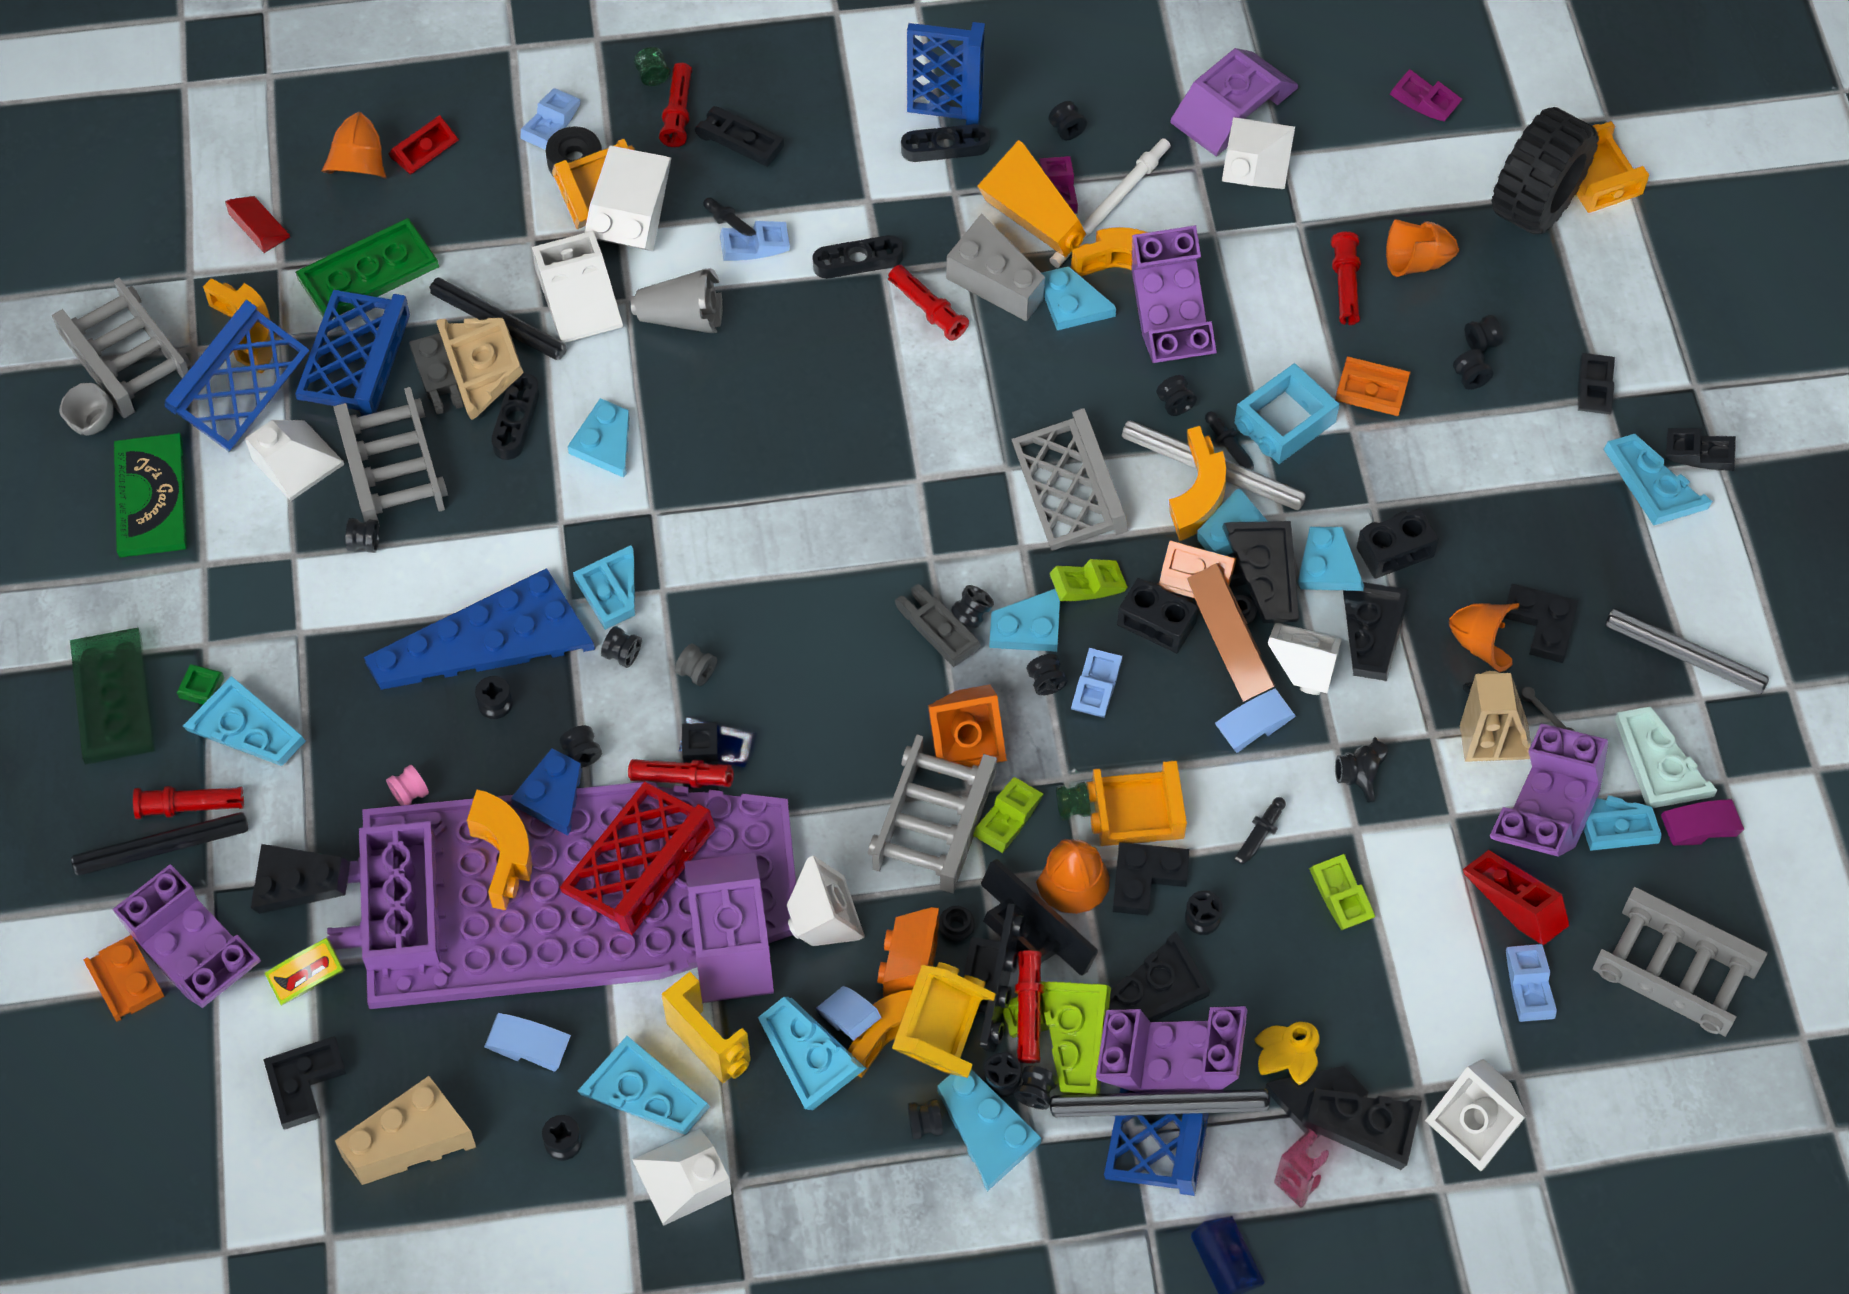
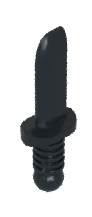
[703,198,756,236]
[1205,411,1254,470]
[1234,797,1286,864]

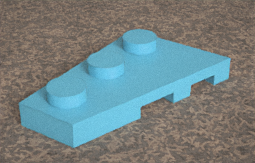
[1603,434,1713,526]
[183,676,306,766]
[758,997,867,1110]
[578,1036,710,1135]
[937,1069,1041,1192]

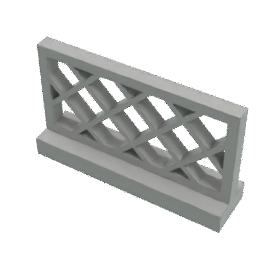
[1011,408,1128,551]

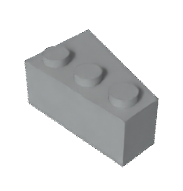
[946,213,1045,321]

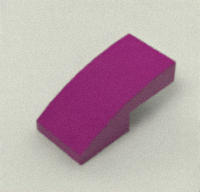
[1389,69,1462,122]
[1039,156,1078,214]
[1661,799,1744,846]

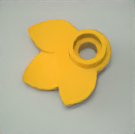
[1255,1022,1320,1085]

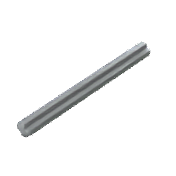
[1122,420,1306,510]

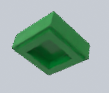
[177,664,224,705]

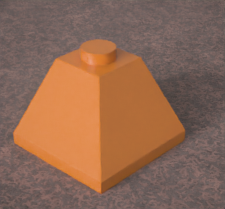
[928,684,1007,767]

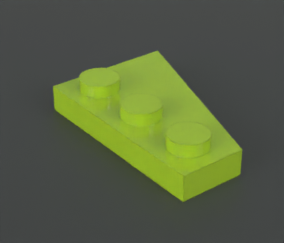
[1041,981,1111,1095]

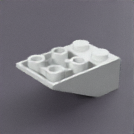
[532,231,623,343]

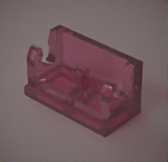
[1274,1129,1329,1208]

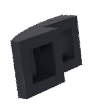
[1578,353,1615,415]
[1666,428,1736,471]
[682,722,719,793]

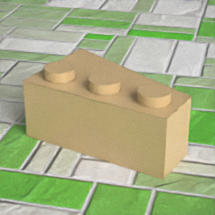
[1460,671,1531,762]
[335,1076,476,1185]

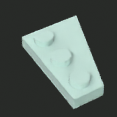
[1615,706,1717,808]

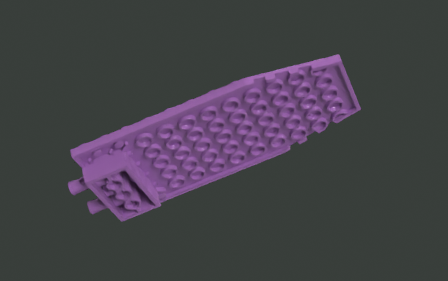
[327,782,796,1009]

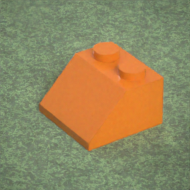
[877,907,939,997]

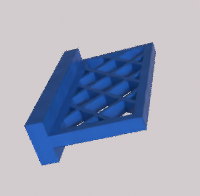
[907,22,985,125]
[295,290,410,416]
[165,299,309,452]
[1104,1088,1209,1196]

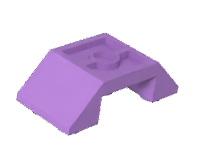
[1170,48,1298,157]
[1132,225,1217,363]
[1490,723,1608,857]
[684,853,774,1003]
[112,864,261,1008]
[1096,1006,1248,1093]

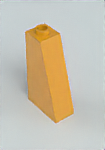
[978,140,1087,258]

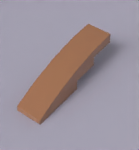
[1186,563,1275,702]

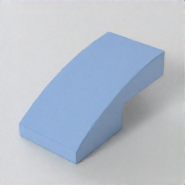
[520,88,580,150]
[720,221,790,261]
[1071,648,1122,718]
[1215,688,1296,753]
[1506,944,1557,1022]
[815,986,882,1041]
[484,1013,571,1072]

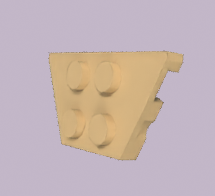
[436,318,524,420]

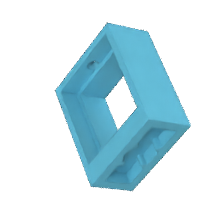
[1234,363,1340,464]

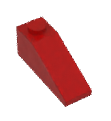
[1463,850,1570,946]

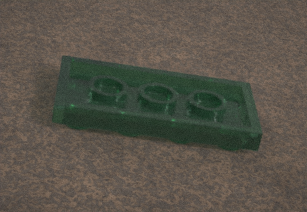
[70,627,155,765]

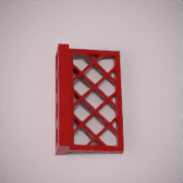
[560,781,716,935]

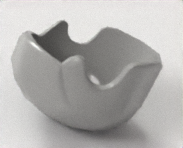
[59,383,113,436]

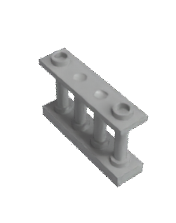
[52,278,191,418]
[333,387,448,527]
[868,735,997,894]
[1592,887,1768,1037]

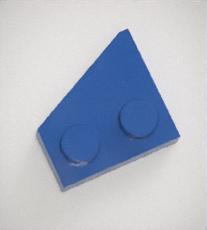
[511,748,582,836]

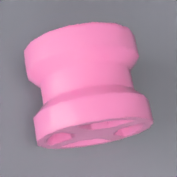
[386,764,429,806]

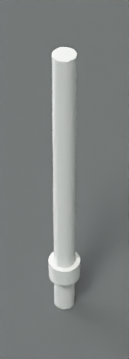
[1050,138,1171,268]

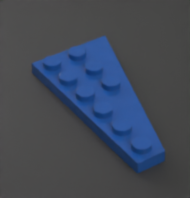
[364,568,595,690]

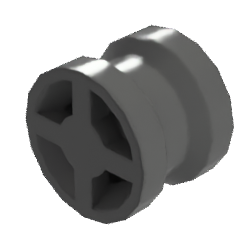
[675,643,717,686]

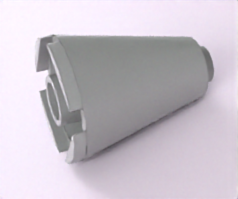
[631,268,723,333]

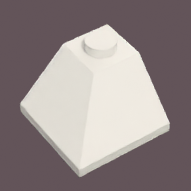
[1222,117,1295,189]
[245,420,344,501]
[1268,623,1342,695]
[787,855,865,946]
[1425,1059,1527,1171]
[632,1128,732,1226]

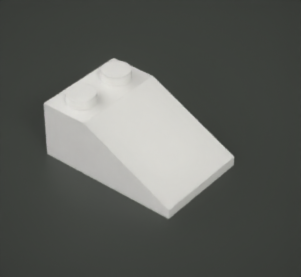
[585,146,672,251]

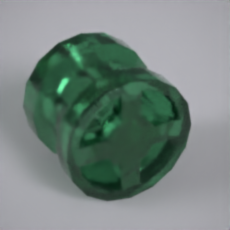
[634,47,670,86]
[1056,782,1091,821]

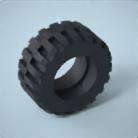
[1491,107,1599,234]

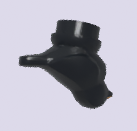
[1335,737,1388,803]

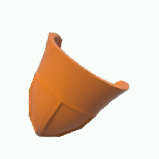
[321,112,387,179]
[1386,219,1459,277]
[1449,603,1519,672]
[1036,839,1110,914]

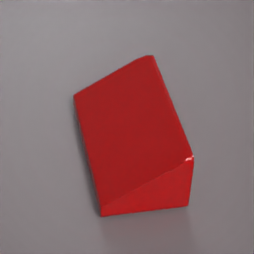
[388,115,459,175]
[225,196,290,253]

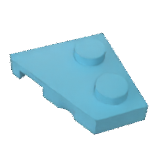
[1042,266,1116,330]
[567,398,630,478]
[1197,489,1268,555]
[1298,527,1364,591]
[573,545,635,630]
[989,589,1060,652]
[1583,795,1661,851]

